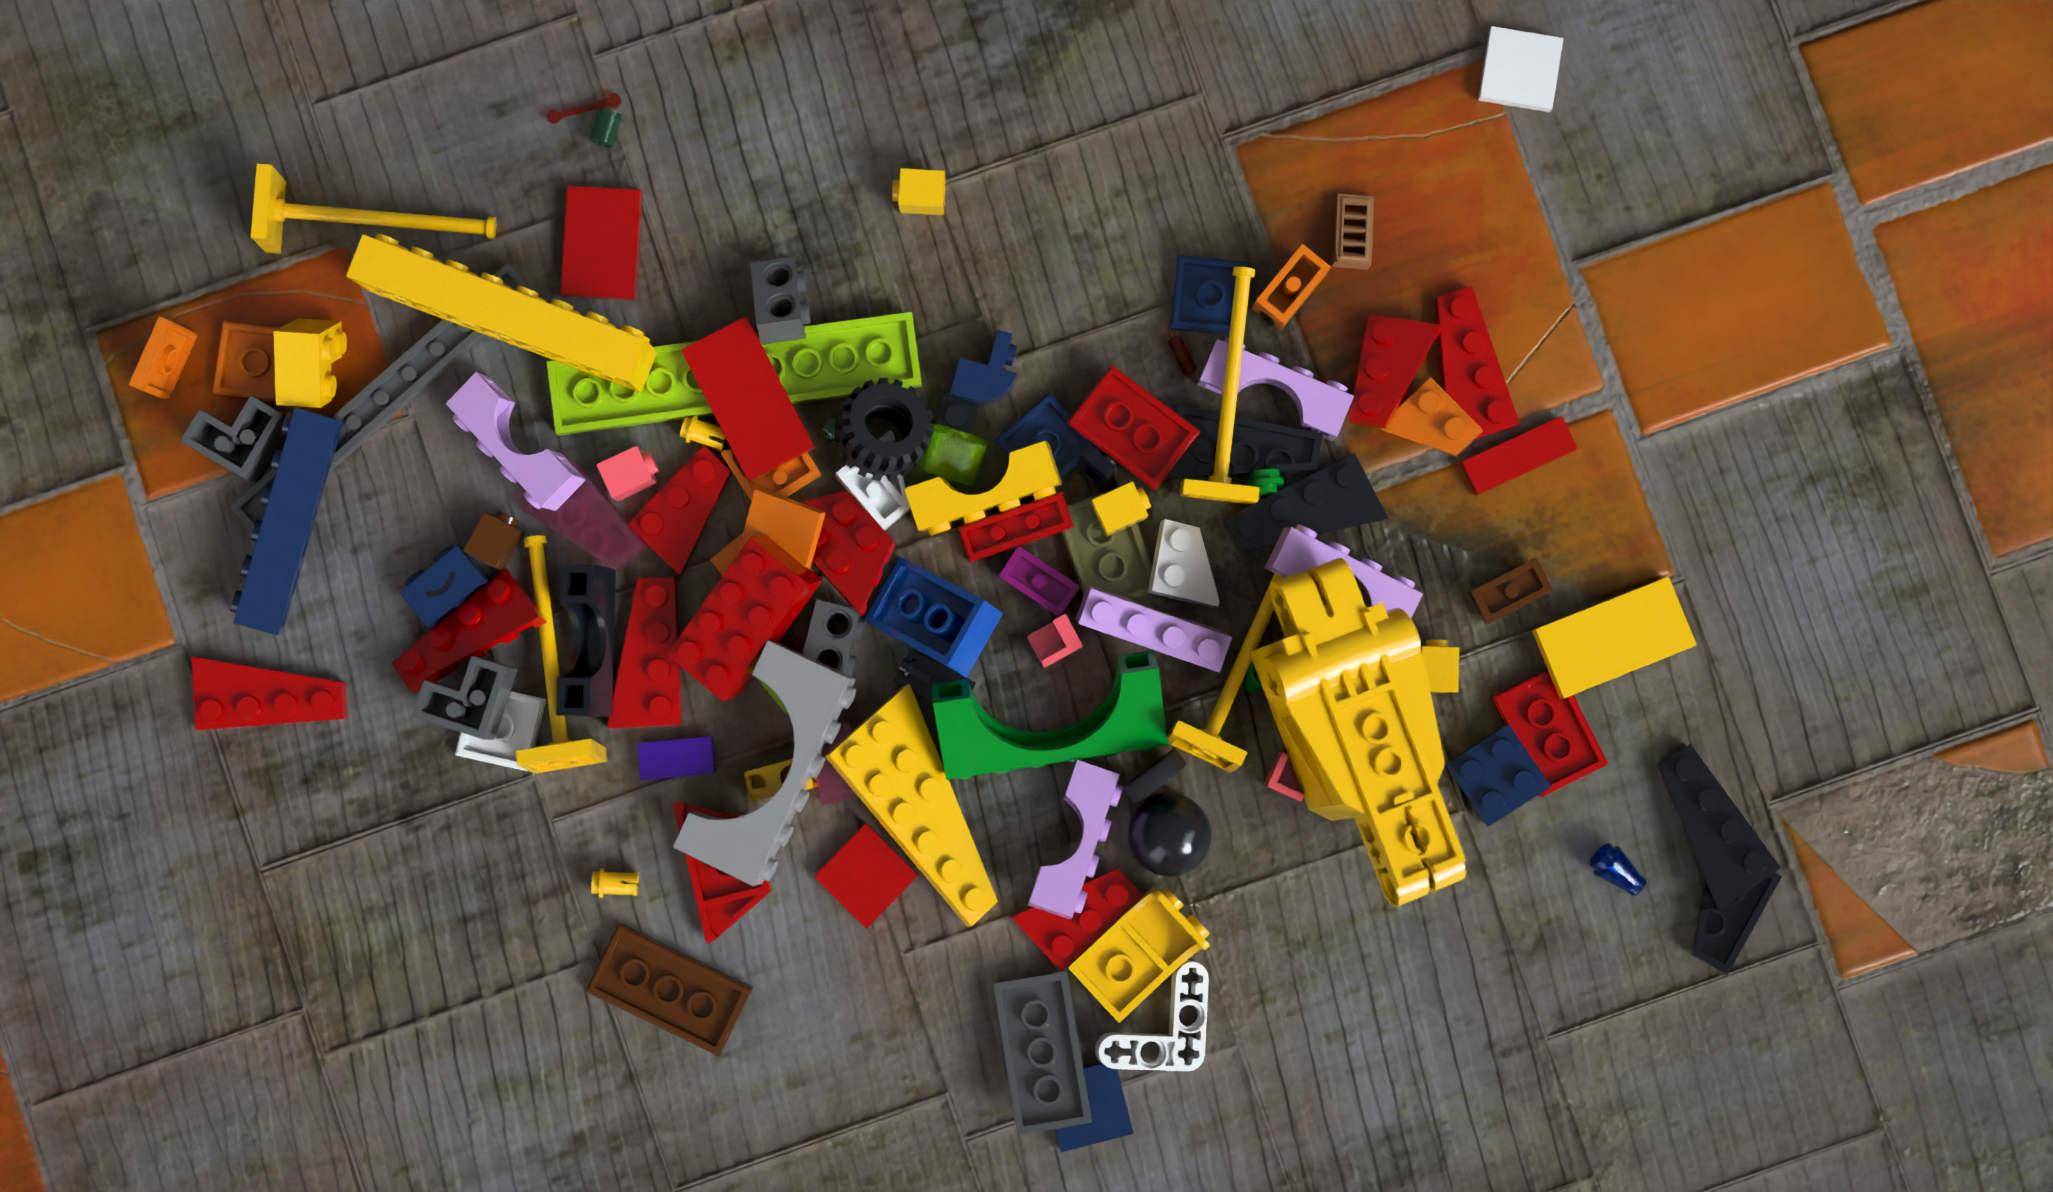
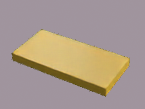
[1532,576,1697,699]

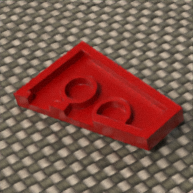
[1349,315,1442,429]
[1011,868,1143,972]

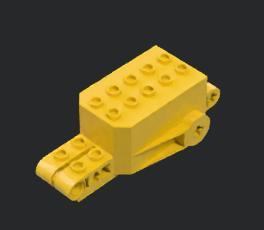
[1250,558,1466,907]

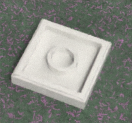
[1478,26,1563,112]
[455,691,547,771]

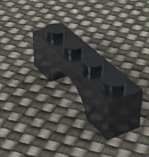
[556,565,616,717]

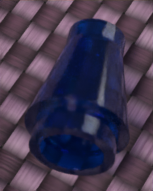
[1590,843,1647,896]

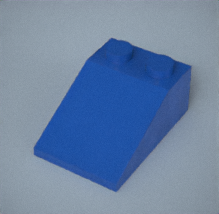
[864,557,1003,678]

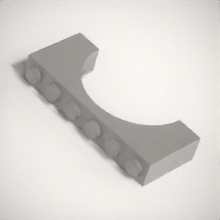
[673,640,856,886]

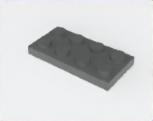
[993,971,1092,1135]

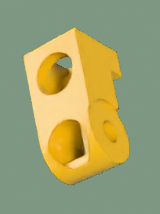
[744,759,820,802]

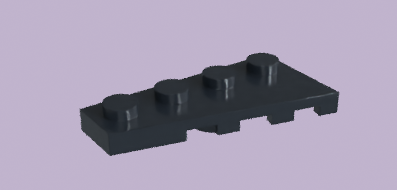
[1165,405,1323,479]
[1222,453,1388,553]
[1658,744,1781,910]

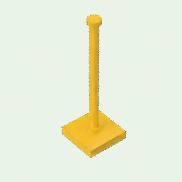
[251,164,497,254]
[1179,267,1260,505]
[516,535,608,774]
[1167,573,1284,773]

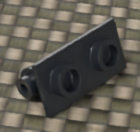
[894,649,976,702]

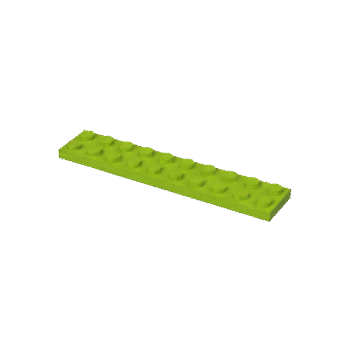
[547,312,922,436]

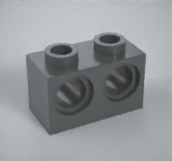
[750,257,811,345]
[803,599,867,677]

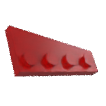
[1435,286,1520,441]
[392,569,547,693]
[606,577,683,729]
[191,657,348,731]

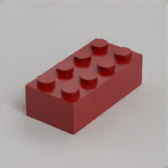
[667,534,823,701]

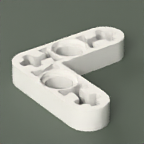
[1095,960,1209,1071]

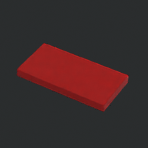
[681,316,815,482]

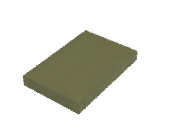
[1062,489,1152,601]

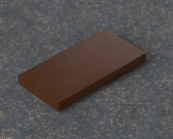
[585,923,753,1056]

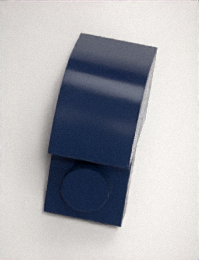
[950,330,1017,406]

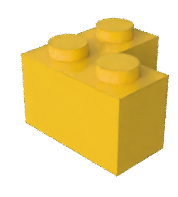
[274,318,347,408]

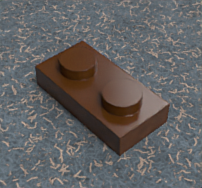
[1468,558,1554,625]

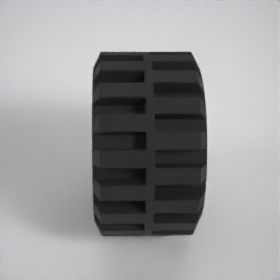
[834,378,934,481]

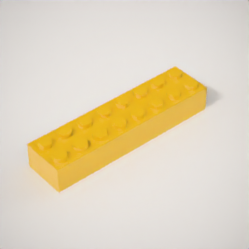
[346,233,657,393]

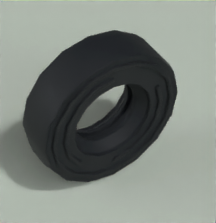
[1123,749,1186,804]

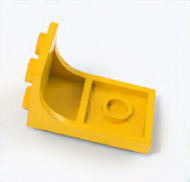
[1068,885,1210,1023]

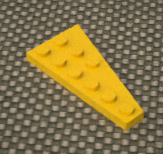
[825,683,998,927]

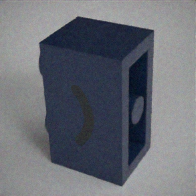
[399,545,491,628]

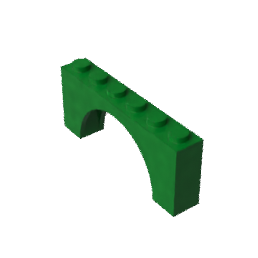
[931,650,1168,780]

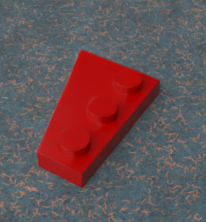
[627,446,732,576]

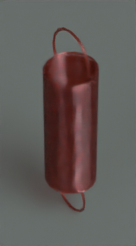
[1167,327,1197,383]

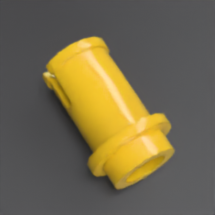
[680,415,726,451]
[591,868,639,898]

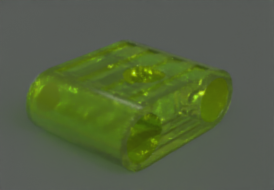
[920,424,988,485]

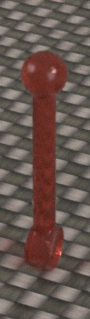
[547,93,622,124]

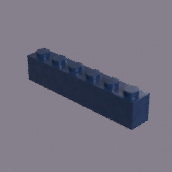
[230,407,344,635]

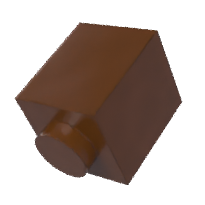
[463,511,525,571]

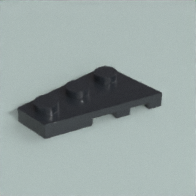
[1692,873,1782,975]

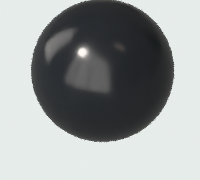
[1128,793,1212,877]

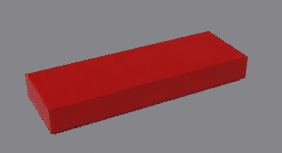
[1460,416,1578,496]
[958,492,1075,563]

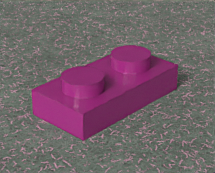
[998,546,1080,617]

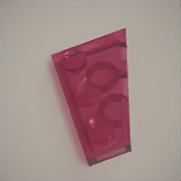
[521,462,647,571]

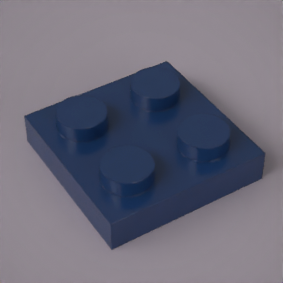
[1446,723,1551,827]

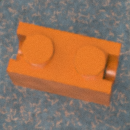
[1252,244,1331,332]

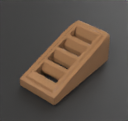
[1332,194,1374,270]

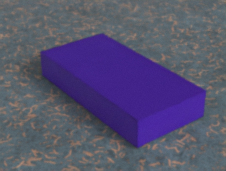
[637,736,716,780]

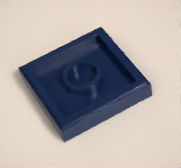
[1170,255,1251,335]
[995,393,1098,481]
[1055,1059,1134,1152]

